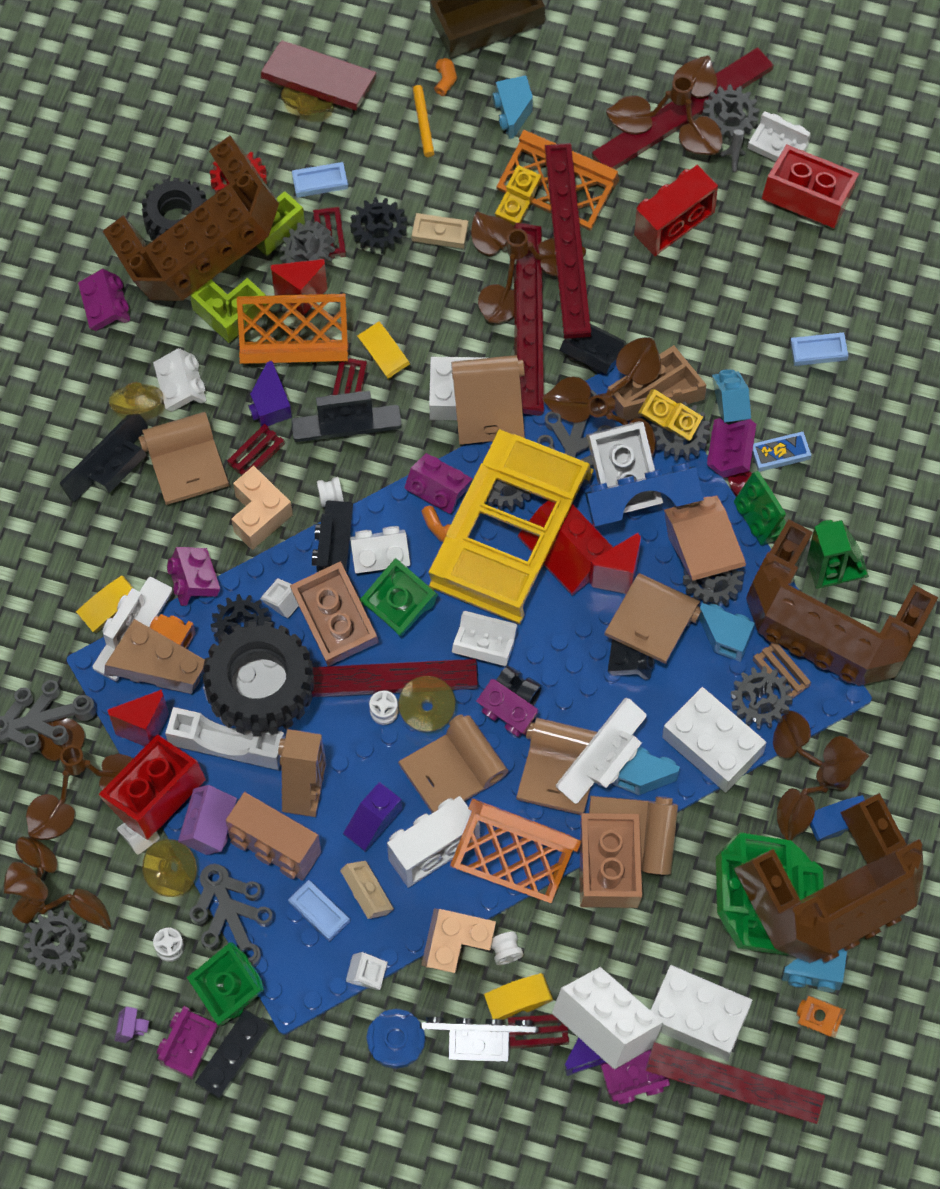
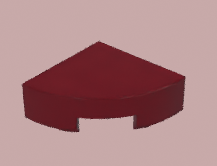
[728,471,752,497]

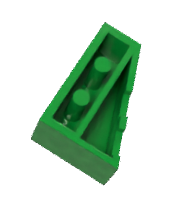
[807,520,869,589]

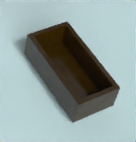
[430,0,545,58]

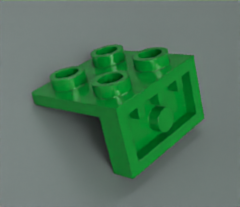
[733,471,786,546]

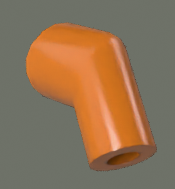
[434,58,457,96]

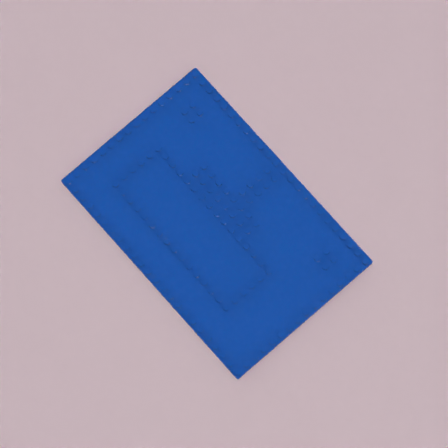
[67,366,872,1035]

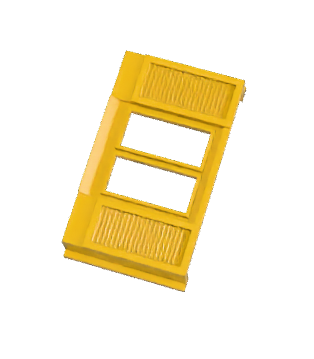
[429,429,594,624]

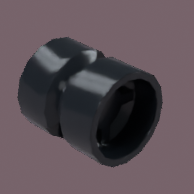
[496,665,543,706]

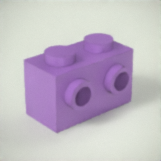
[178,785,237,855]

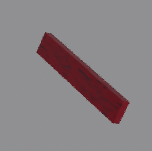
[311,659,477,697]
[645,1042,825,1124]

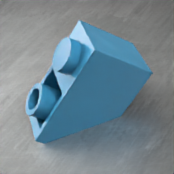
[492,75,533,139]
[712,369,751,423]
[699,603,755,662]
[613,747,680,795]
[782,948,847,992]

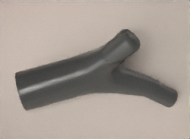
[720,129,745,172]

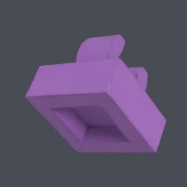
[115,1006,149,1043]

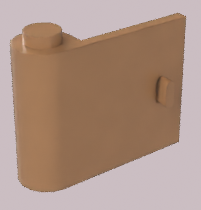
[451,355,525,444]
[139,412,229,505]
[604,573,701,664]
[398,714,508,813]
[516,718,597,815]
[589,796,678,875]

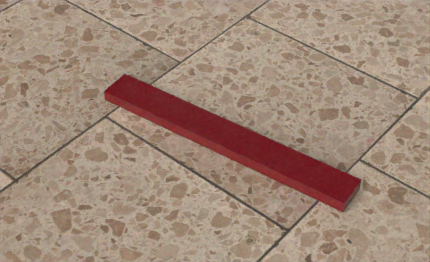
[592,47,774,170]
[545,143,591,339]
[513,222,544,416]

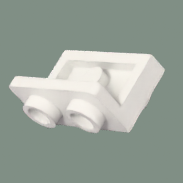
[748,111,811,161]
[153,348,206,412]
[350,526,410,573]
[452,611,517,666]

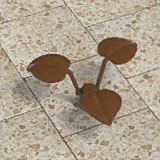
[606,55,722,155]
[471,211,586,323]
[543,337,661,457]
[773,711,869,841]
[26,717,133,840]
[4,836,111,931]

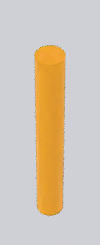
[412,85,434,157]

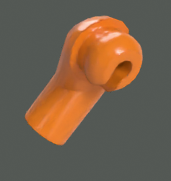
[421,506,450,542]

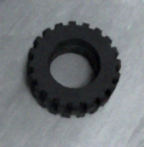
[203,621,314,736]

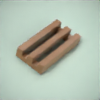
[753,643,811,698]

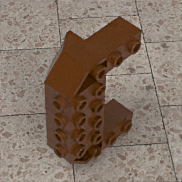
[103,135,279,301]
[746,519,938,686]
[734,793,924,963]

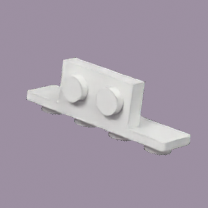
[93,577,173,681]
[556,698,646,803]

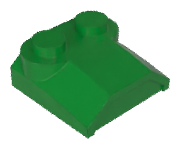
[360,558,438,636]
[187,942,264,1025]

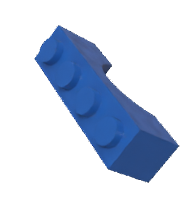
[585,463,704,526]

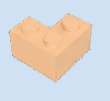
[231,466,293,550]
[421,908,496,973]

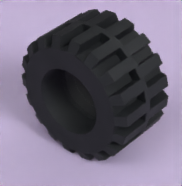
[142,178,207,241]

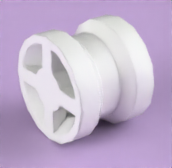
[317,477,343,508]
[369,691,398,725]
[153,928,184,962]
[490,932,523,965]

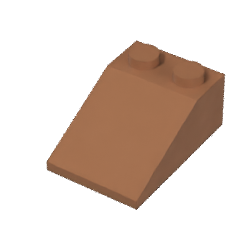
[664,495,746,581]
[579,813,642,908]

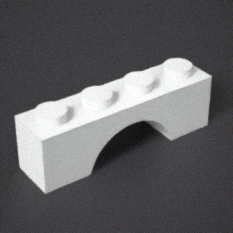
[166,707,285,770]

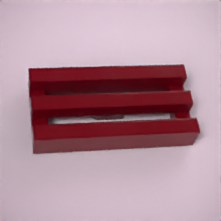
[313,207,346,259]
[332,358,367,395]
[227,424,285,476]
[508,1014,569,1049]

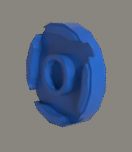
[366,1009,425,1069]

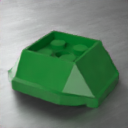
[716,832,824,955]

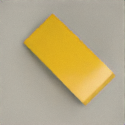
[495,165,542,225]
[357,321,410,379]
[638,389,703,441]
[76,576,134,633]
[484,973,553,1020]

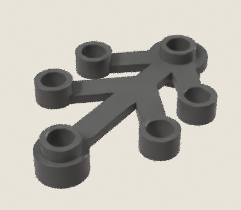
[537,390,612,467]
[0,680,96,753]
[190,864,273,967]

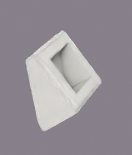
[260,578,298,618]
[117,823,160,854]
[346,952,387,990]

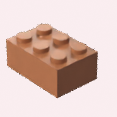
[290,561,379,666]
[225,792,321,881]

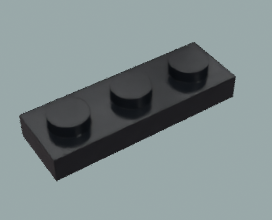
[195,1009,270,1101]

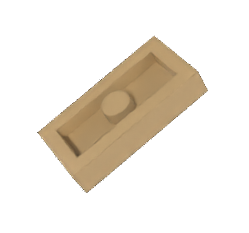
[412,213,468,249]
[340,861,393,919]

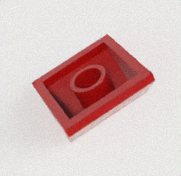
[271,259,328,315]
[589,533,641,594]
[107,690,169,746]

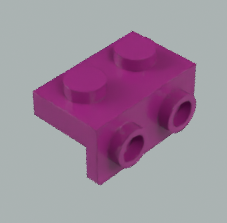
[78,268,130,331]
[707,418,756,478]
[405,453,473,514]
[167,547,220,606]
[476,679,538,737]
[157,1006,218,1080]
[600,1048,670,1104]

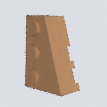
[607,345,707,421]
[104,619,205,694]
[278,729,326,817]

